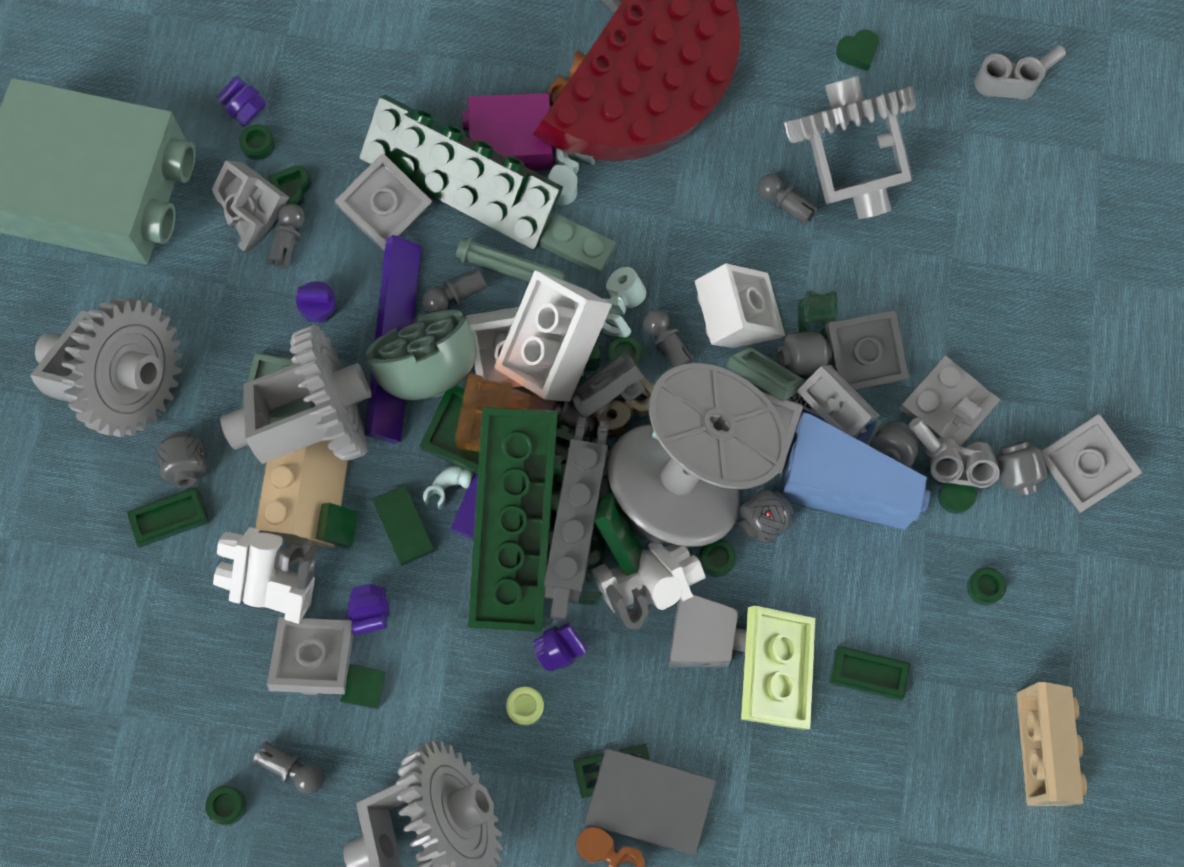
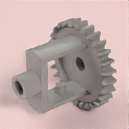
[784,76,916,219]
[30,298,182,437]
[221,324,371,464]
[343,741,503,867]

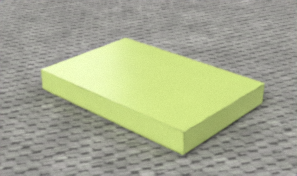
[741,606,816,730]

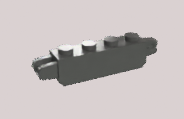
[544,416,610,621]

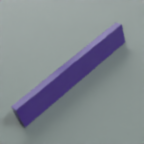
[364,235,421,444]

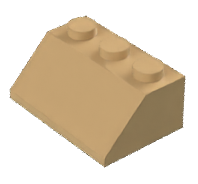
[255,440,349,548]
[1017,682,1087,806]

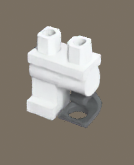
[213,527,318,624]
[591,543,706,630]

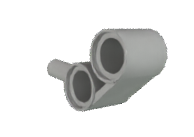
[974,45,1066,100]
[909,417,1000,488]

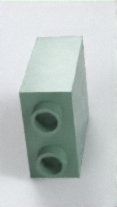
[0,78,196,265]

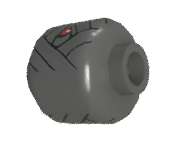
[156,431,207,488]
[738,490,794,543]

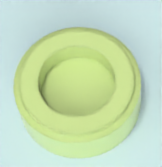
[506,687,544,726]

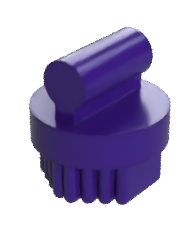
[216,76,267,126]
[296,281,336,323]
[347,584,390,635]
[532,622,588,671]

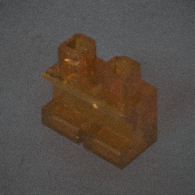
[455,373,531,451]

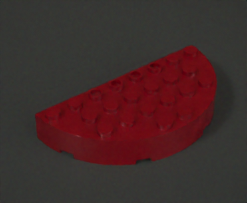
[533,0,740,161]

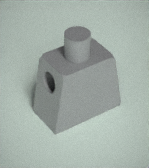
[668,594,747,667]

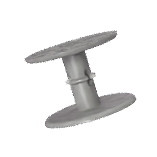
[608,363,788,546]

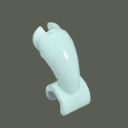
[423,465,474,509]

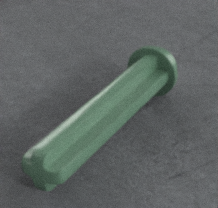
[456,237,564,282]

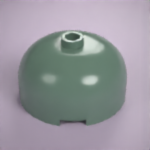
[365,310,477,400]

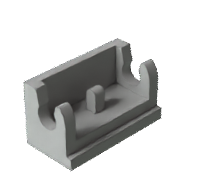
[797,365,880,438]

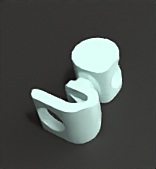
[548,148,595,205]
[601,267,647,338]

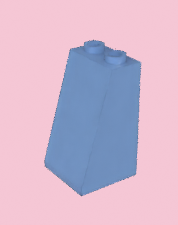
[780,412,930,530]

